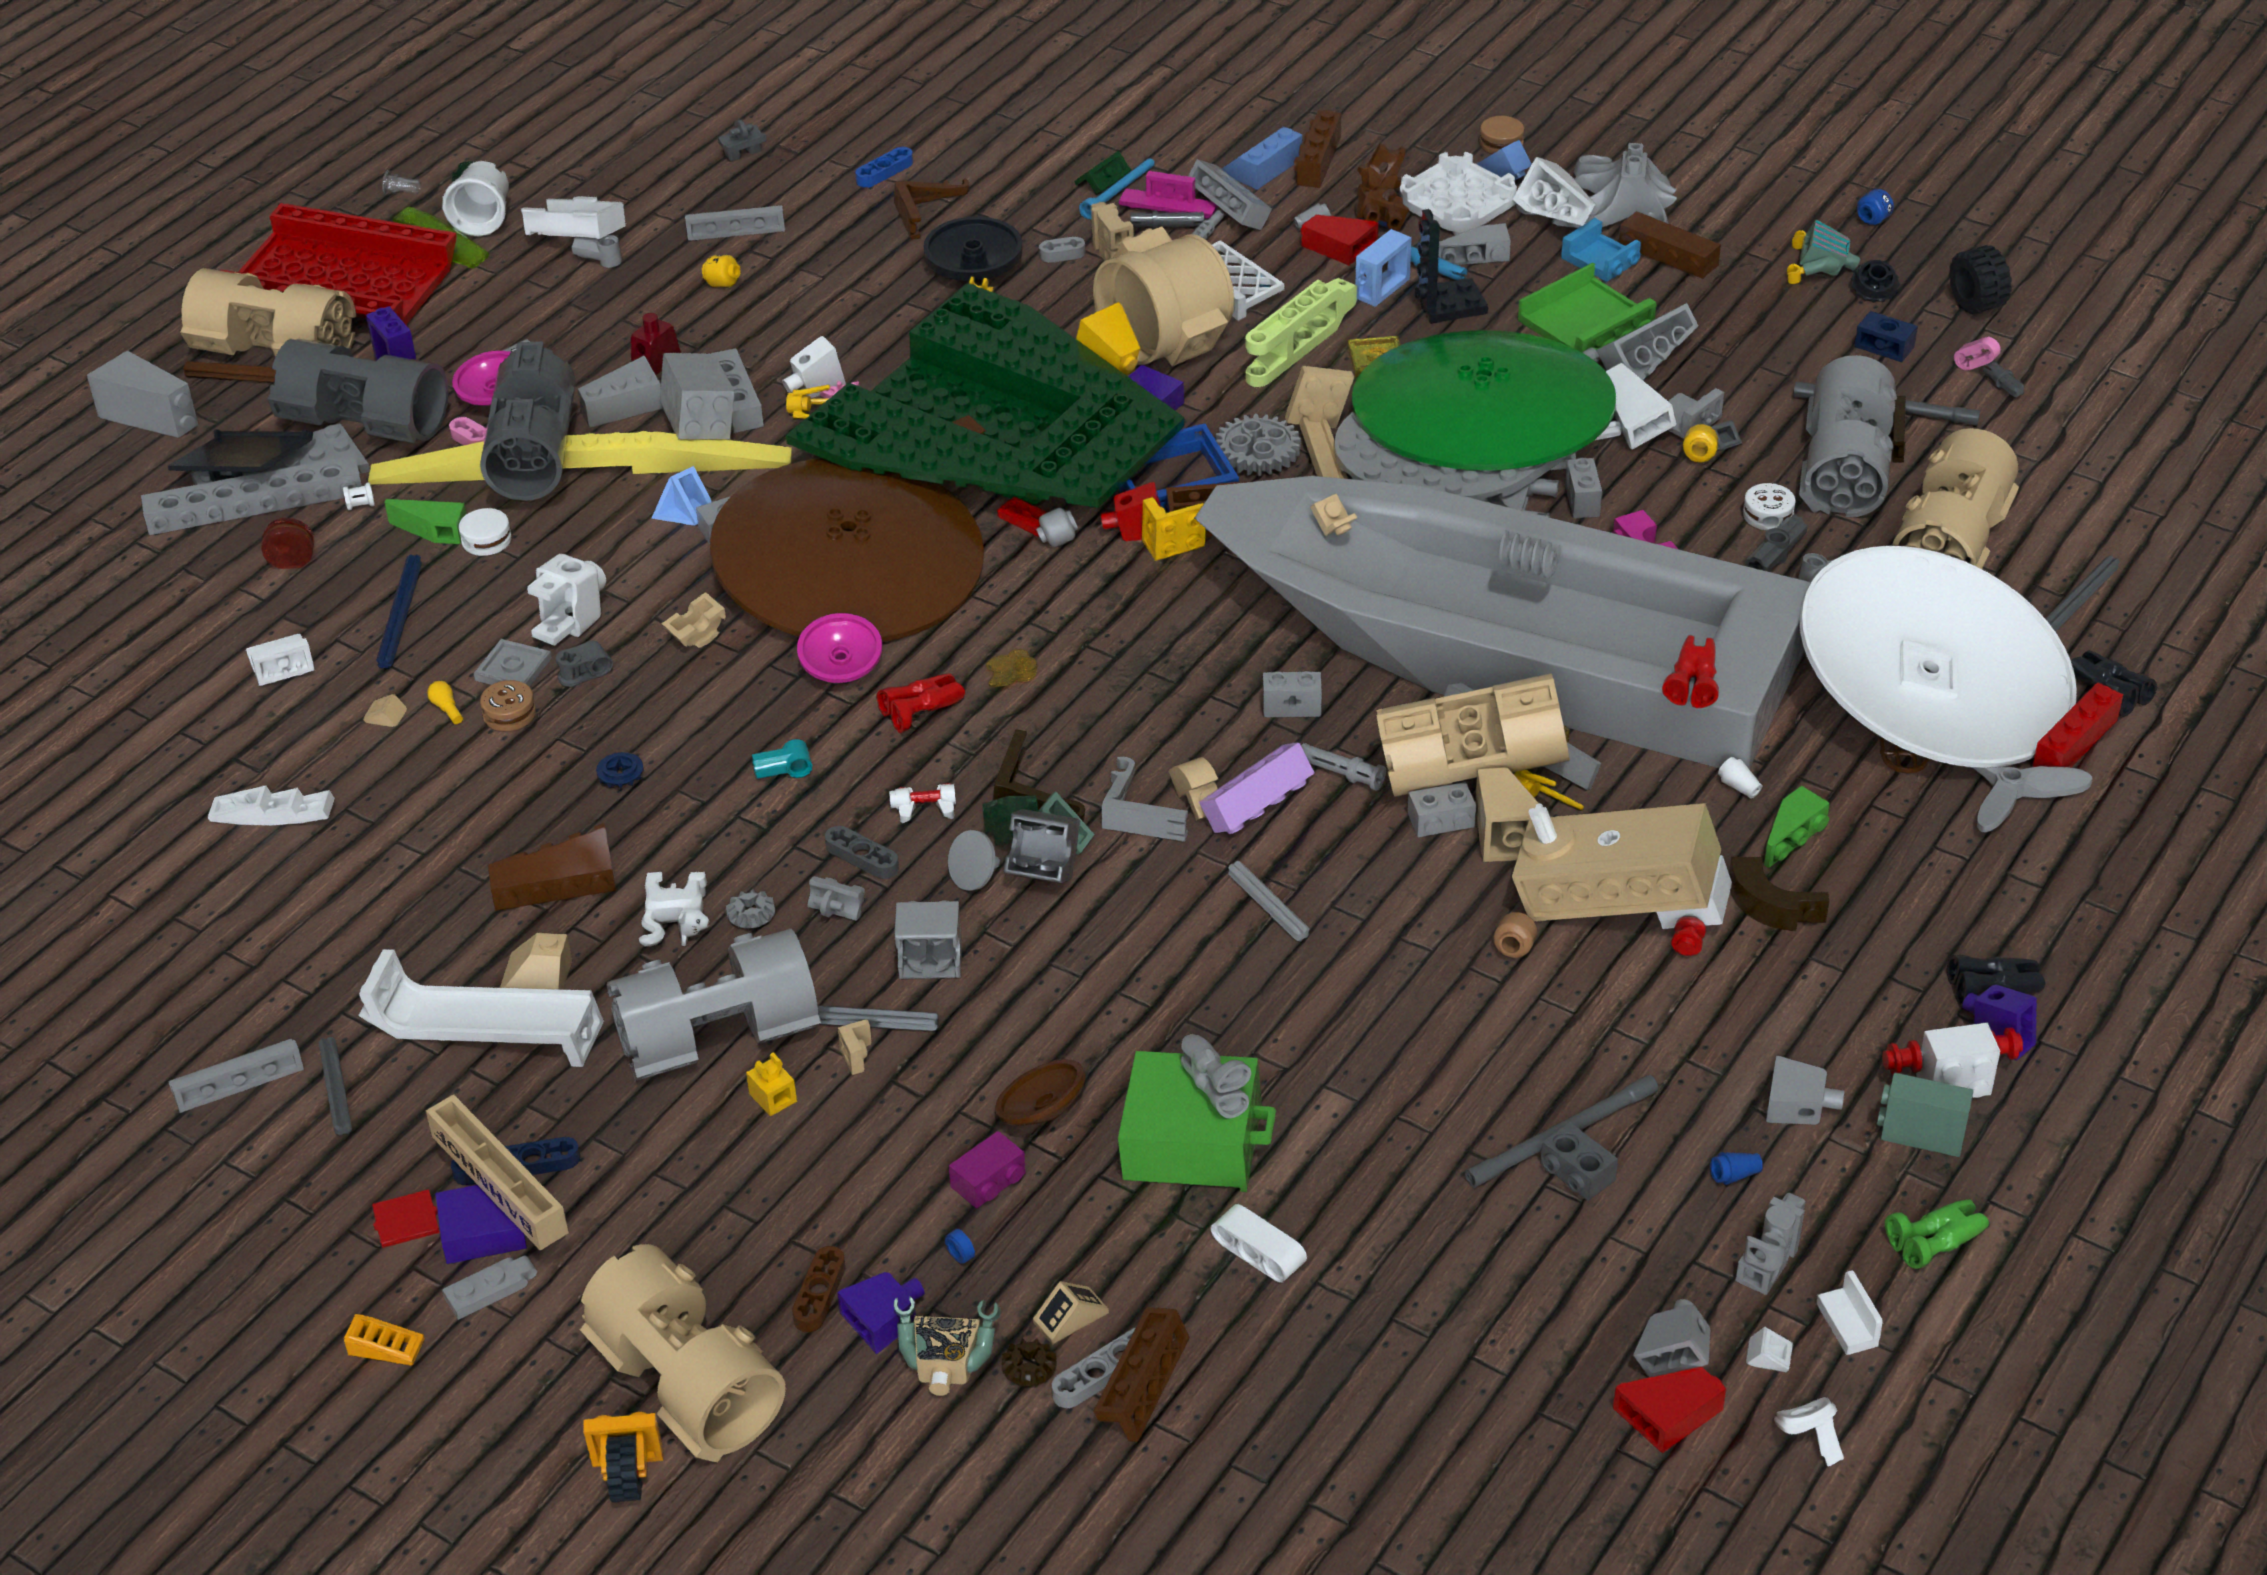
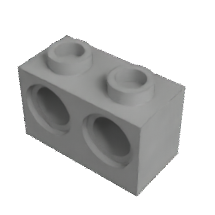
[1565,458,1602,518]

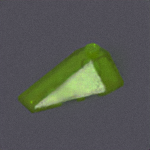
[393,206,489,269]

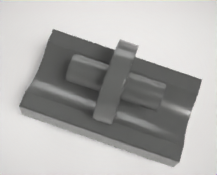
[718,119,767,161]

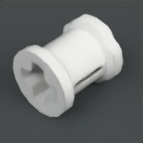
[343,482,375,510]

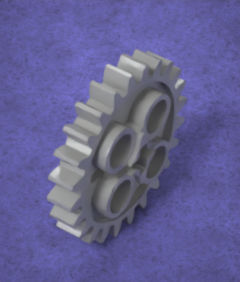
[1216,414,1301,476]

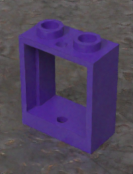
[366,306,417,361]

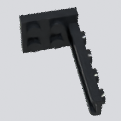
[1415,209,1488,324]

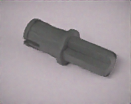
[1983,360,2025,397]

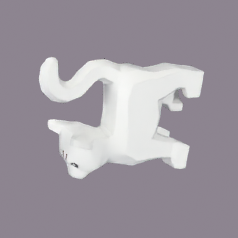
[639,872,709,947]

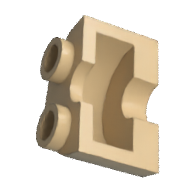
[662,592,726,648]

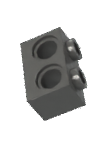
[1540,1122,1618,1201]

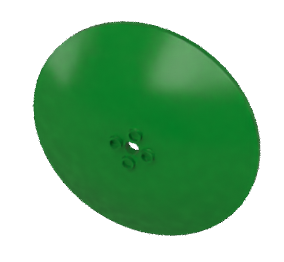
[1352,330,1616,471]

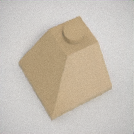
[500,933,572,990]

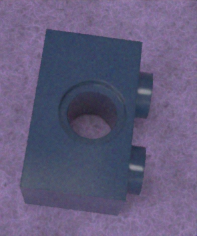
[1855,311,1918,362]

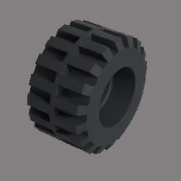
[1949,245,2012,314]

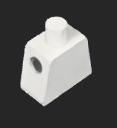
[782,336,846,398]

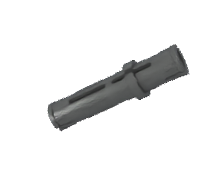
[1130,210,1204,230]

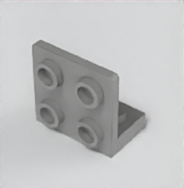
[1668,388,1724,438]

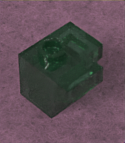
[982,795,1038,846]

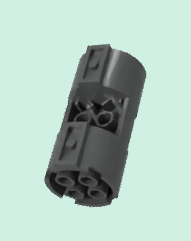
[267,339,448,443]
[480,341,575,501]

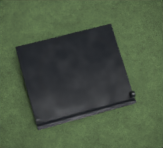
[168,429,313,482]

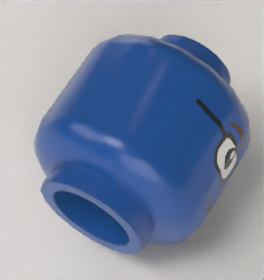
[1857,189,1894,225]

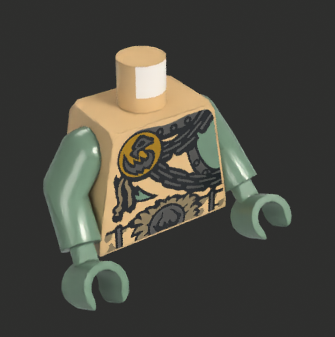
[894,1297,1001,1396]

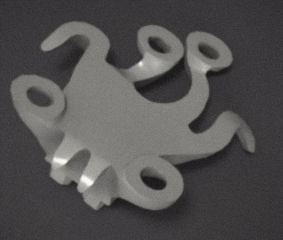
[1516,143,1677,228]

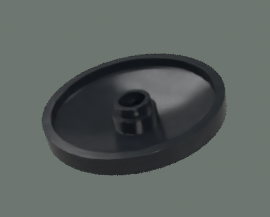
[923,216,1023,281]

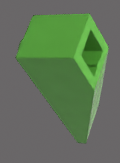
[385,499,466,544]
[1764,786,1830,868]

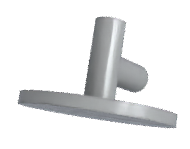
[948,830,1000,891]

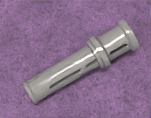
[1301,743,1386,791]

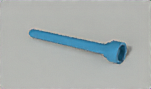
[1079,158,1155,220]

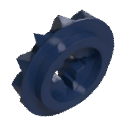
[596,752,644,789]

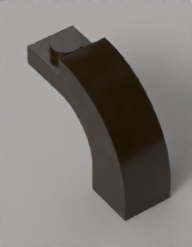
[1729,857,1829,931]

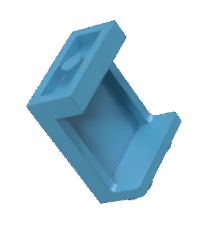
[1561,218,1641,282]

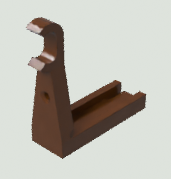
[894,178,969,239]

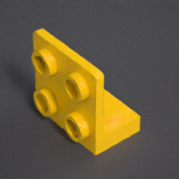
[1142,497,1206,561]

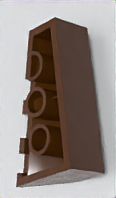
[488,823,616,911]

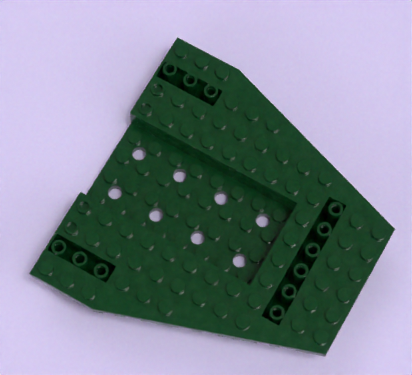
[786,283,1185,508]

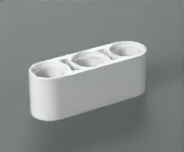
[1211,1204,1307,1282]

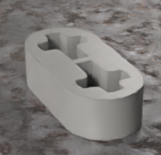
[1039,237,1085,263]

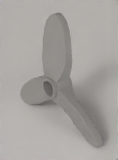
[1972,766,2093,832]

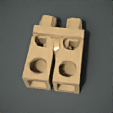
[1091,202,1134,261]

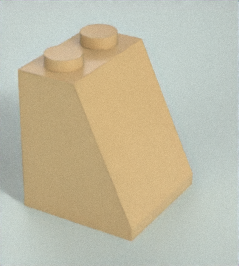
[1475,767,1539,862]

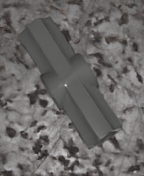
[1745,515,1808,572]

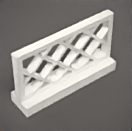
[1212,240,1284,321]

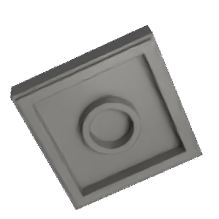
[474,639,552,687]

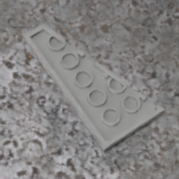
[191,423,370,485]

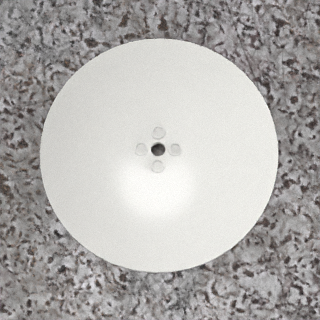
[1799,546,2077,768]

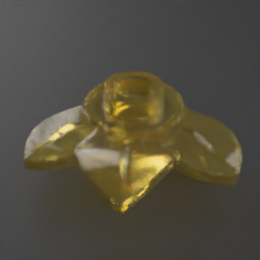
[986,649,1038,687]

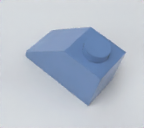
[1477,140,1532,180]

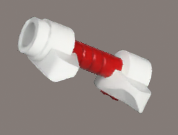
[889,783,956,823]

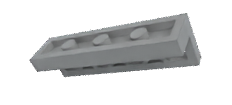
[685,205,785,241]
[168,1038,304,1113]

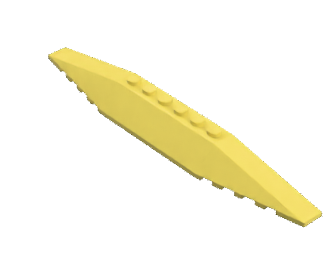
[368,431,792,485]

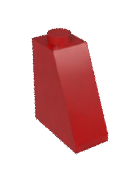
[1301,214,1378,266]
[1613,1367,1726,1453]

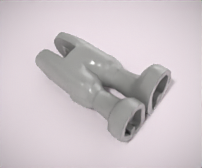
[1180,1034,1251,1118]

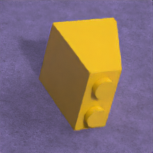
[1076,302,1140,376]

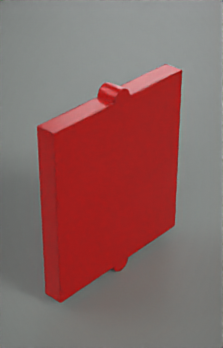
[372,1189,440,1248]

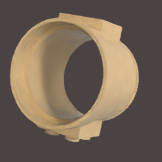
[1093,227,1234,366]

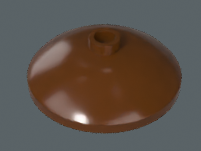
[995,1059,1086,1126]

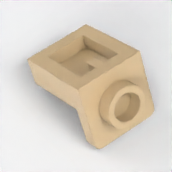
[1310,493,1357,536]
[838,1019,872,1075]

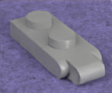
[442,1256,537,1320]

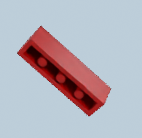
[2032,682,2124,768]

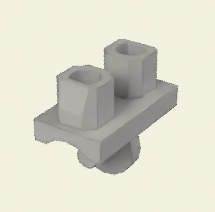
[807,876,865,921]

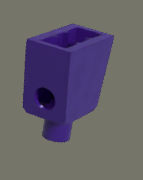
[1963,985,2037,1061]
[837,1272,925,1354]

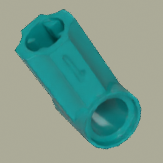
[751,739,813,779]

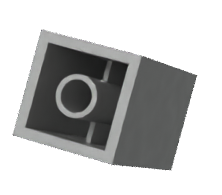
[660,353,734,439]

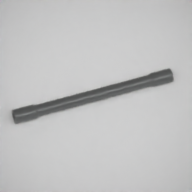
[1793,381,1981,426]
[1465,1074,1658,1188]

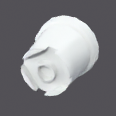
[442,161,509,237]

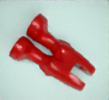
[1662,635,1719,708]
[877,673,965,733]

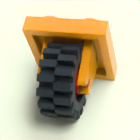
[583,1412,664,1503]

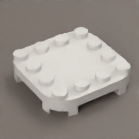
[1400,152,1517,235]

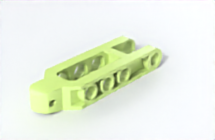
[1245,278,1357,387]

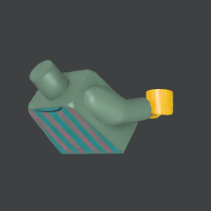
[1787,219,1860,284]

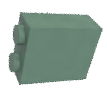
[1877,1073,1974,1157]

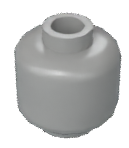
[1036,508,1078,548]

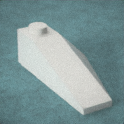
[1513,157,1595,226]

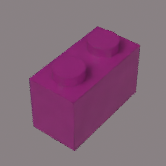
[949,1131,1026,1209]

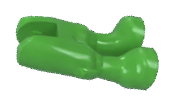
[1885,1199,1989,1269]

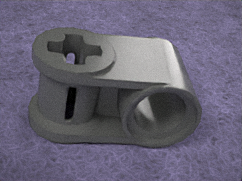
[556,641,613,687]

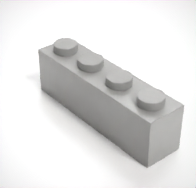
[1597,303,1698,380]

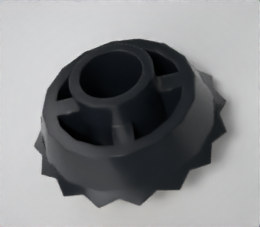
[1851,260,1900,303]

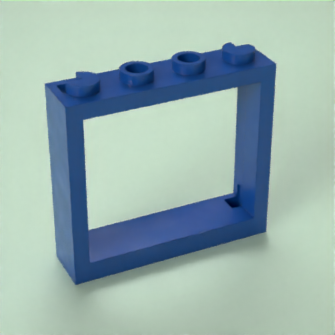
[1119,424,1239,512]

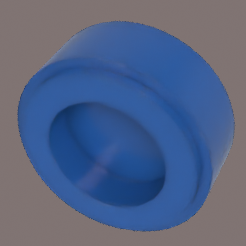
[945,1229,975,1264]

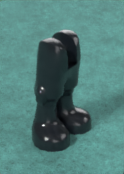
[2071,650,2157,717]
[1947,955,2046,1008]

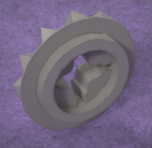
[726,889,775,928]

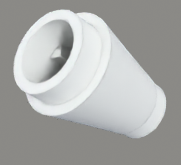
[1718,757,1763,799]

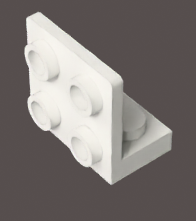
[246,634,315,686]

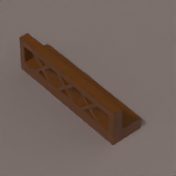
[1093,1307,1190,1442]

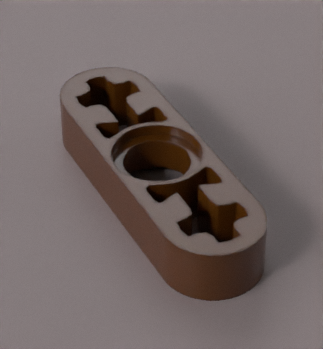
[792,1246,846,1332]

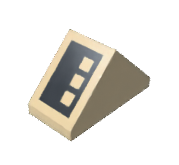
[1033,1281,1109,1345]

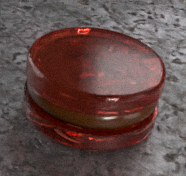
[261,518,314,569]

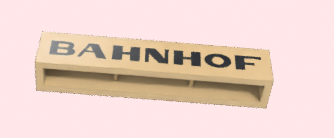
[426,1094,568,1251]

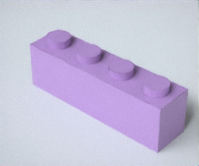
[1199,742,1315,834]

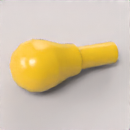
[427,681,463,724]

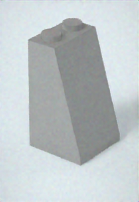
[87,350,198,438]

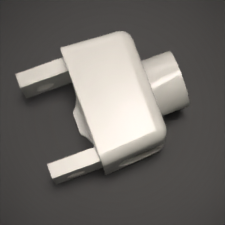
[527,554,606,646]

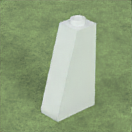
[1606,363,1676,450]

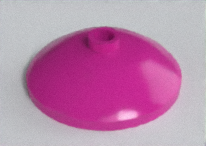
[452,351,511,406]
[797,613,882,683]

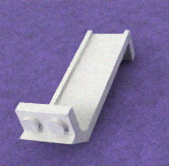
[358,949,604,1067]

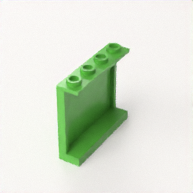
[1518,263,1657,352]

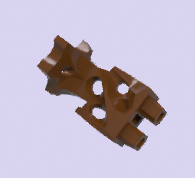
[1356,143,1409,231]

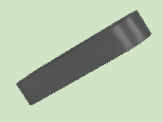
[825,826,899,879]

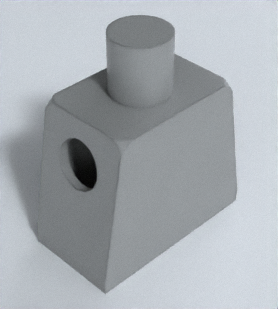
[1766,1056,1845,1125]
[1633,1299,1710,1377]

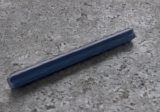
[376,554,422,669]

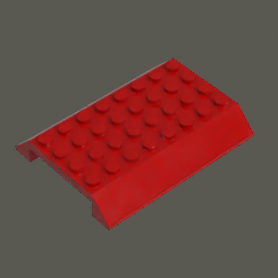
[221,203,457,325]

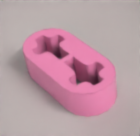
[1954,337,2001,370]
[449,417,486,445]

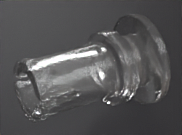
[382,170,421,195]

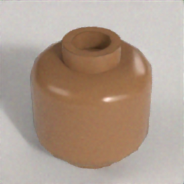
[1494,912,1537,958]

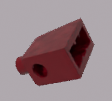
[631,313,681,375]

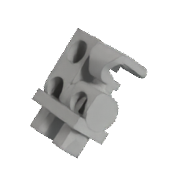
[1736,1193,1806,1295]

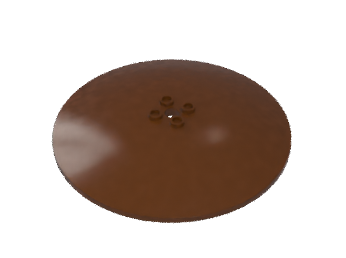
[710,458,984,642]

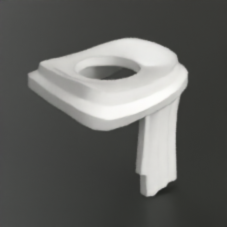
[1774,1397,1844,1466]

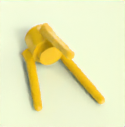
[786,385,830,419]
[1514,770,1584,810]

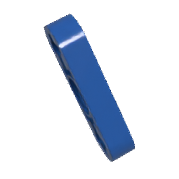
[855,147,913,188]

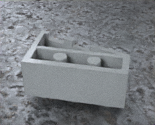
[578,355,663,428]

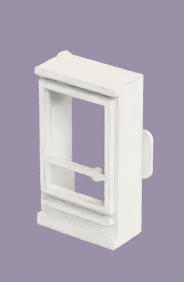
[521,196,626,239]

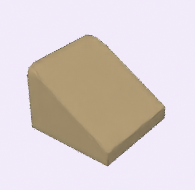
[363,694,407,727]

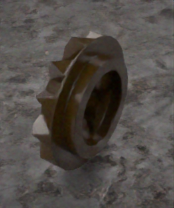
[1002,1338,1057,1386]

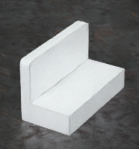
[1816,1270,1883,1355]

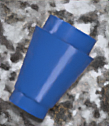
[1710,1152,1763,1185]

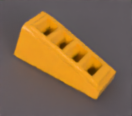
[344,1314,425,1366]

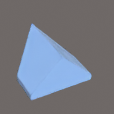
[652,466,712,526]

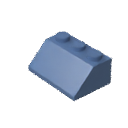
[1222,127,1302,190]

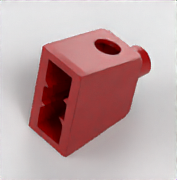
[1101,482,1161,541]

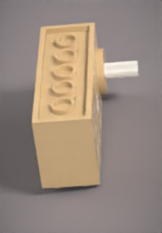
[1512,803,1721,921]

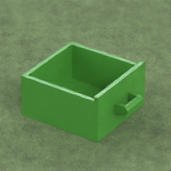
[1118,1051,1276,1192]

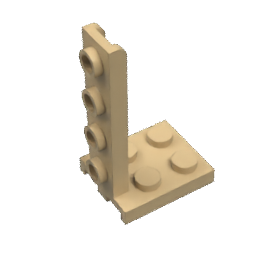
[1285,366,1354,479]

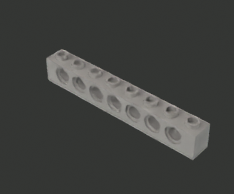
[141,455,362,535]

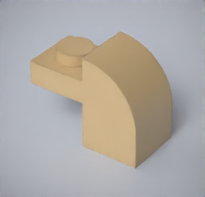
[1169,757,1218,821]

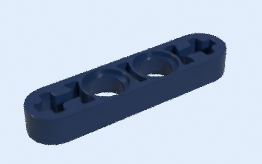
[451,1137,581,1185]

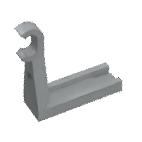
[1102,757,1188,842]

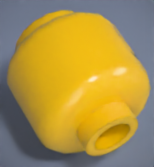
[702,255,741,287]
[1683,424,1718,463]

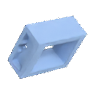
[1355,229,1412,307]

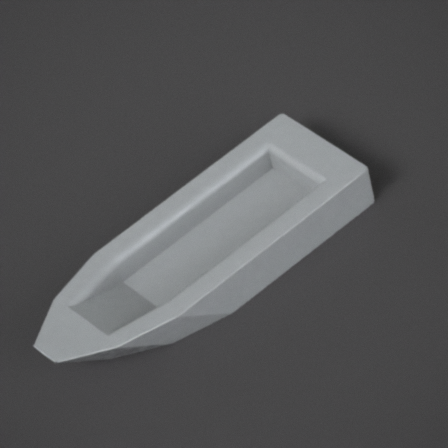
[1194,476,1811,770]

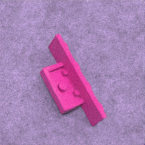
[1119,171,1218,219]

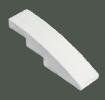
[208,786,335,825]

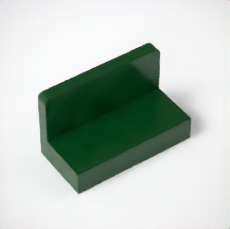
[1074,150,1132,195]

